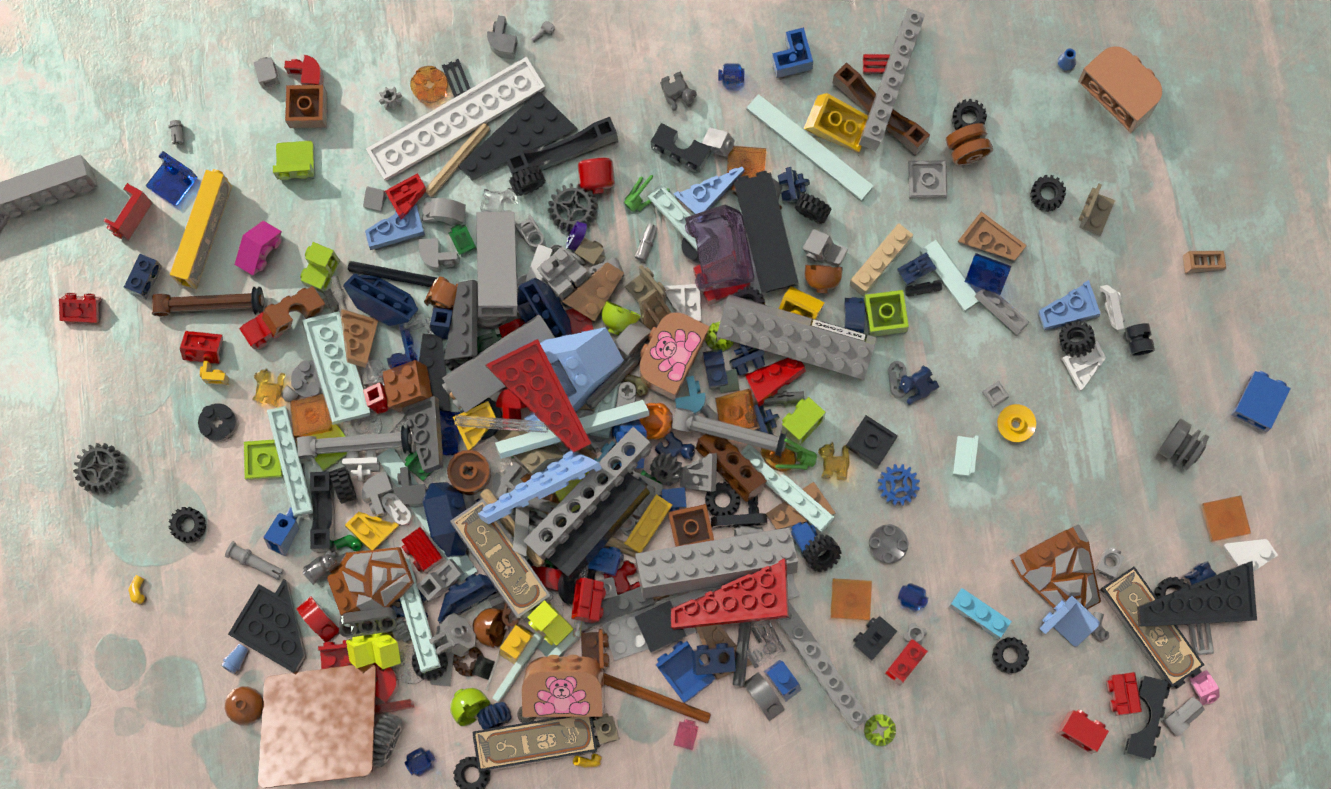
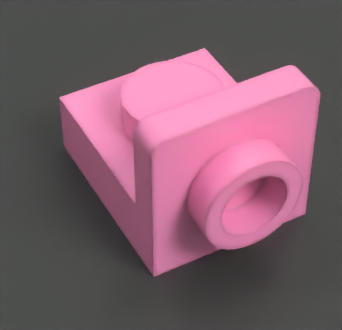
[1189,670,1220,705]

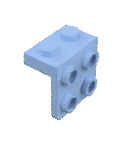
[1040,596,1100,646]

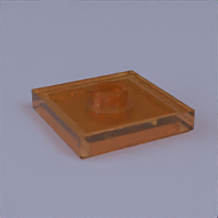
[727,146,766,181]
[715,389,757,429]
[290,394,333,438]
[1202,495,1251,542]
[830,578,872,621]

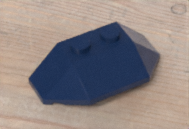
[343,274,418,326]
[517,277,572,338]
[422,482,467,558]
[438,574,498,624]

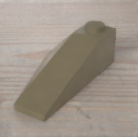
[494,426,564,476]

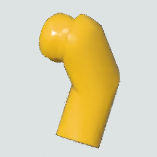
[128,575,145,604]
[573,753,602,768]

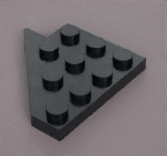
[228,579,305,673]

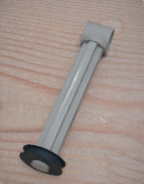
[671,408,787,458]
[297,425,412,459]

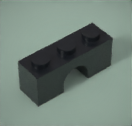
[650,123,711,172]

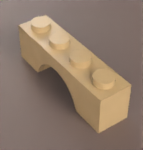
[850,223,914,297]

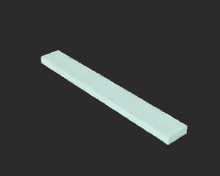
[746,94,874,201]
[495,400,649,459]
[377,448,478,583]

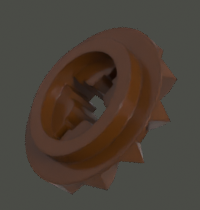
[453,646,484,677]

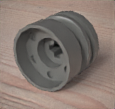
[1158,418,1209,470]

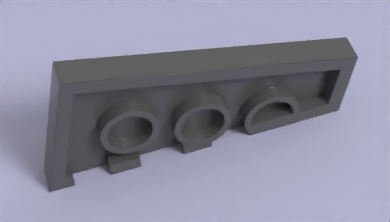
[444,280,478,361]
[402,396,443,473]

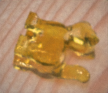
[252,368,285,408]
[818,442,850,481]

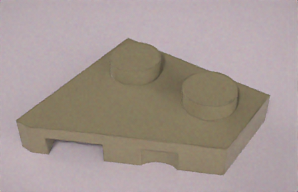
[639,289,672,339]

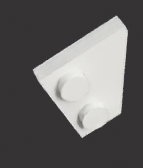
[664,284,702,322]
[1100,285,1125,330]
[1062,341,1106,391]
[1222,539,1278,572]

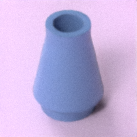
[221,644,248,674]

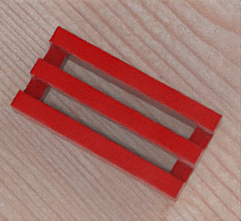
[863,54,890,74]

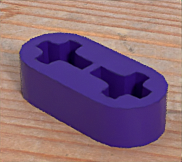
[566,221,587,251]

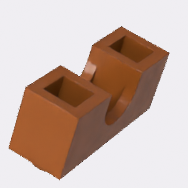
[262,286,325,336]

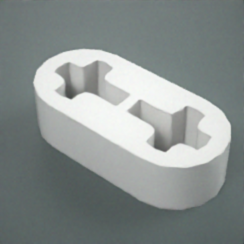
[382,493,412,526]

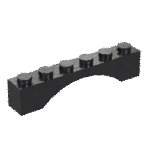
[505,117,618,176]

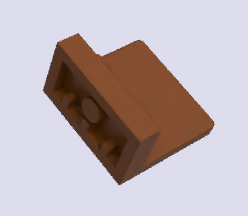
[581,629,610,672]

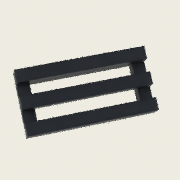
[442,59,471,98]

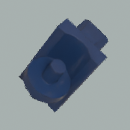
[778,167,810,204]
[897,252,937,286]
[729,343,765,375]
[746,405,780,435]

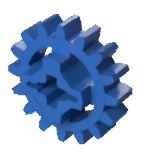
[878,464,920,506]

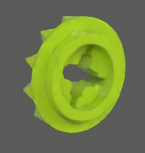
[705,321,734,351]
[864,714,896,746]

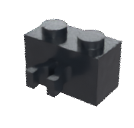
[853,615,897,663]

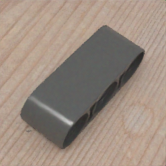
[339,607,396,638]

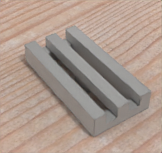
[1188,623,1214,655]

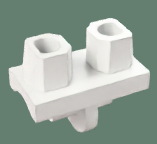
[342,450,380,481]

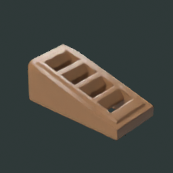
[1183,251,1227,273]

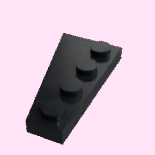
[419,333,451,413]

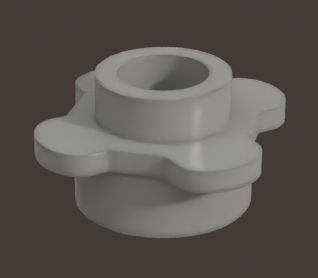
[904,623,927,645]

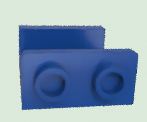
[1231,371,1291,432]
[656,641,716,703]

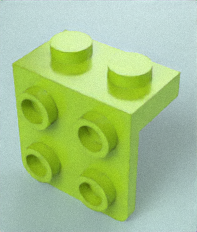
[273,141,314,180]

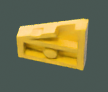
[453,401,497,450]
[345,512,399,550]

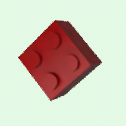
[1056,709,1109,754]

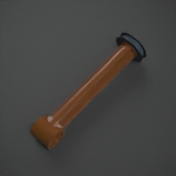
[152,286,264,317]

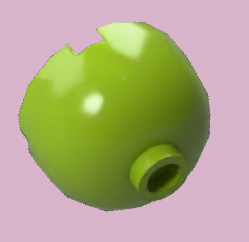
[602,301,641,335]
[450,688,490,727]

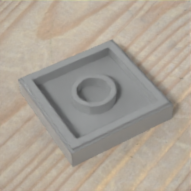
[908,160,947,199]

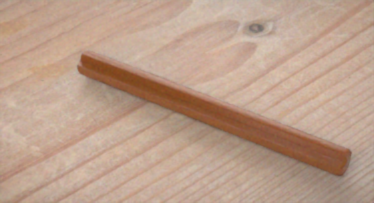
[604,673,711,723]

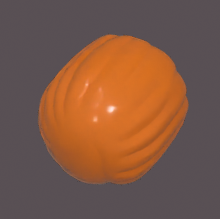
[639,403,673,440]

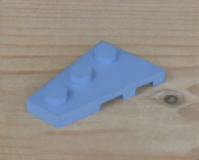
[365,203,425,250]
[1039,280,1101,331]

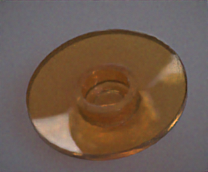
[761,443,796,472]

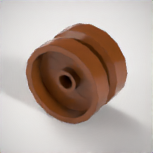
[945,123,993,166]
[447,450,491,495]

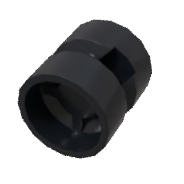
[1125,323,1155,356]

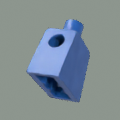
[263,507,299,556]
[763,660,801,702]

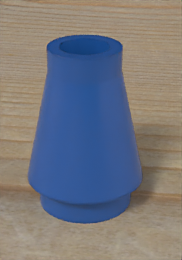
[1058,48,1076,70]

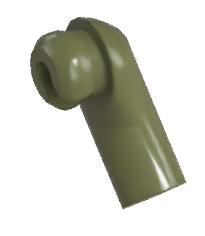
[624,374,648,396]

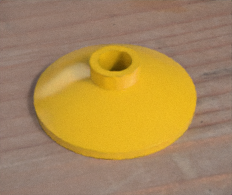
[997,404,1036,442]

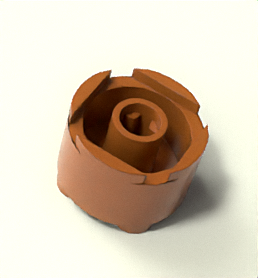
[424,276,458,311]

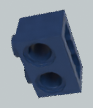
[124,254,162,300]
[692,643,736,675]

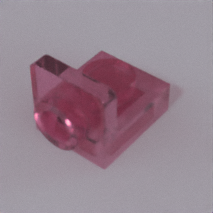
[673,719,699,751]

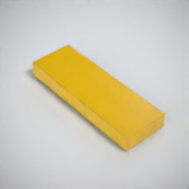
[624,494,672,553]

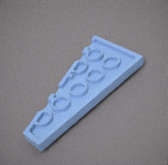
[478,451,602,524]

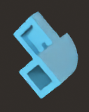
[675,376,706,416]

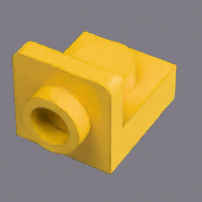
[200,361,229,385]

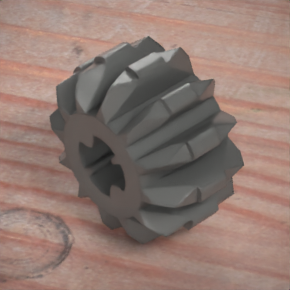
[649,453,684,486]

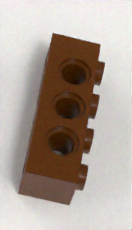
[695,434,767,503]

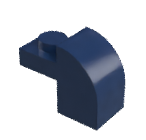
[844,297,865,333]
[430,308,453,340]
[703,349,728,388]

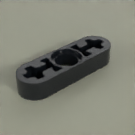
[711,513,768,529]

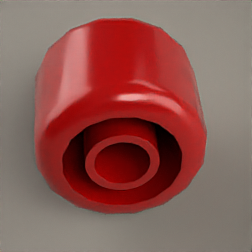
[578,158,615,194]

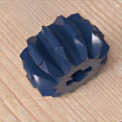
[477,702,512,730]

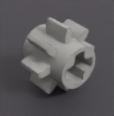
[379,87,402,110]
[392,618,412,643]

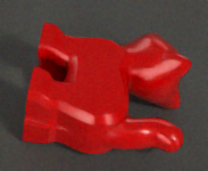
[603,560,640,596]

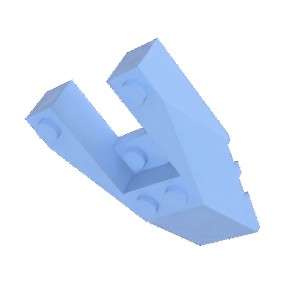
[524,327,624,432]

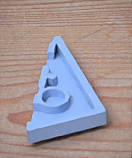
[674,167,745,219]

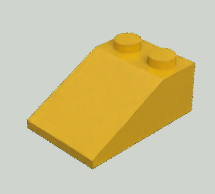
[804,93,868,152]

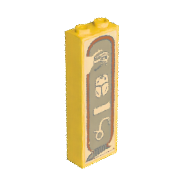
[170,169,232,290]

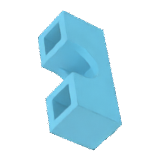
[949,588,1012,640]

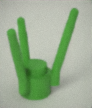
[623,175,670,212]
[775,438,817,470]

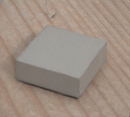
[982,381,1009,408]

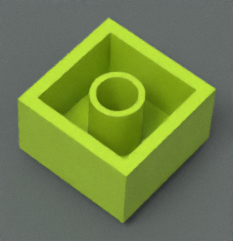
[864,290,909,337]
[782,397,826,445]

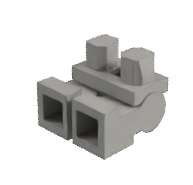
[537,247,590,300]

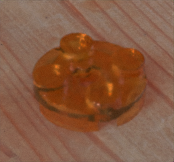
[410,66,448,103]

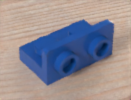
[586,547,624,576]

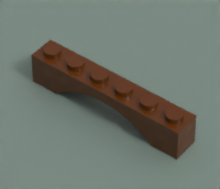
[832,62,930,156]

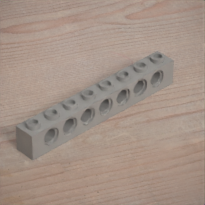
[859,8,925,151]
[523,427,652,560]
[776,600,870,729]

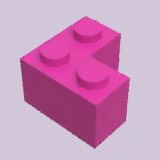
[234,221,282,275]

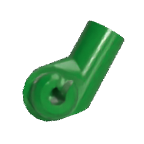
[334,535,363,552]

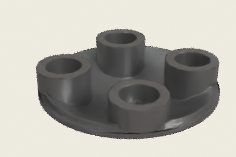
[869,524,909,563]

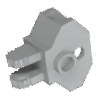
[429,613,476,657]

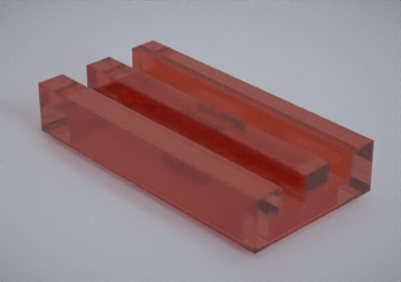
[375,699,415,715]

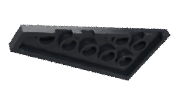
[458,91,578,181]
[1137,561,1257,627]

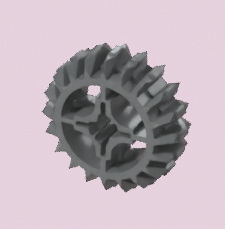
[548,183,599,233]
[73,443,126,494]
[373,713,402,767]

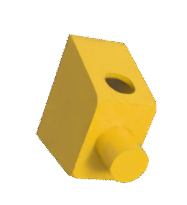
[500,624,535,664]

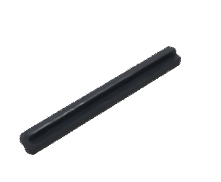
[348,261,438,287]

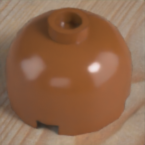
[805,265,843,293]
[473,608,509,648]
[224,686,263,726]

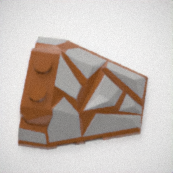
[1010,524,1101,611]
[327,547,414,626]

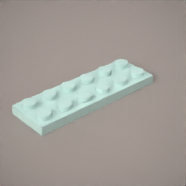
[302,311,370,425]

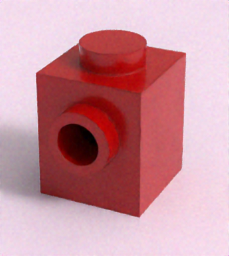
[363,382,390,414]

